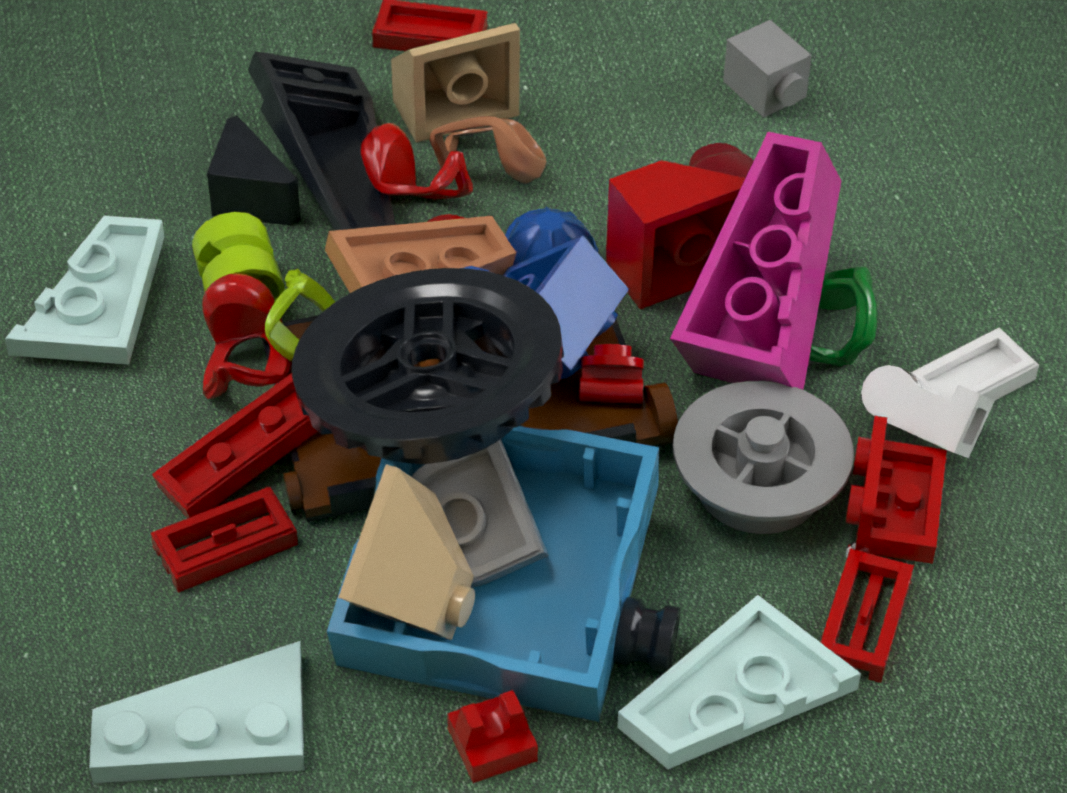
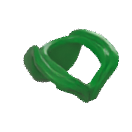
[809,266,878,367]

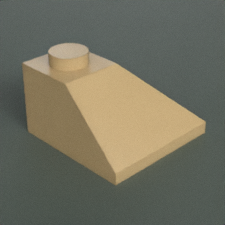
[391,23,520,142]
[338,464,475,641]

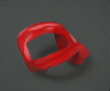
[361,123,473,199]
[202,273,292,399]

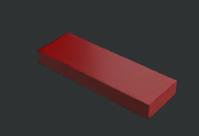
[152,373,318,518]

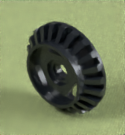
[292,268,564,464]

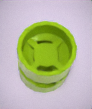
[192,212,285,301]

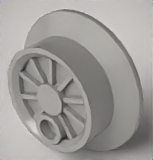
[673,381,854,534]

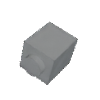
[723,20,812,118]

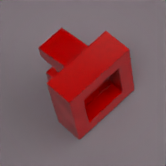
[447,690,538,783]

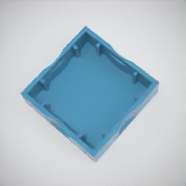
[327,426,659,722]

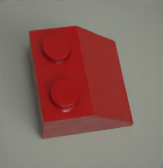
[606,160,745,310]

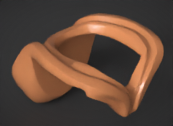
[429,116,546,184]

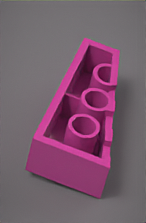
[670,132,842,390]

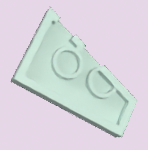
[5,216,164,365]
[617,595,861,769]
[89,641,304,783]

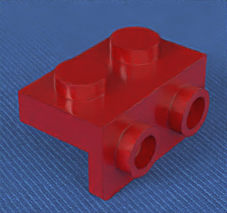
[846,415,947,564]

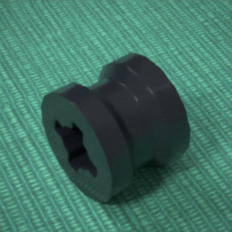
[613,597,681,673]

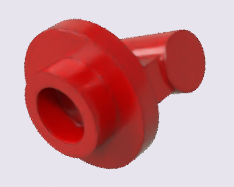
[580,344,644,404]

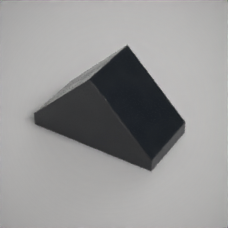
[207,115,301,226]

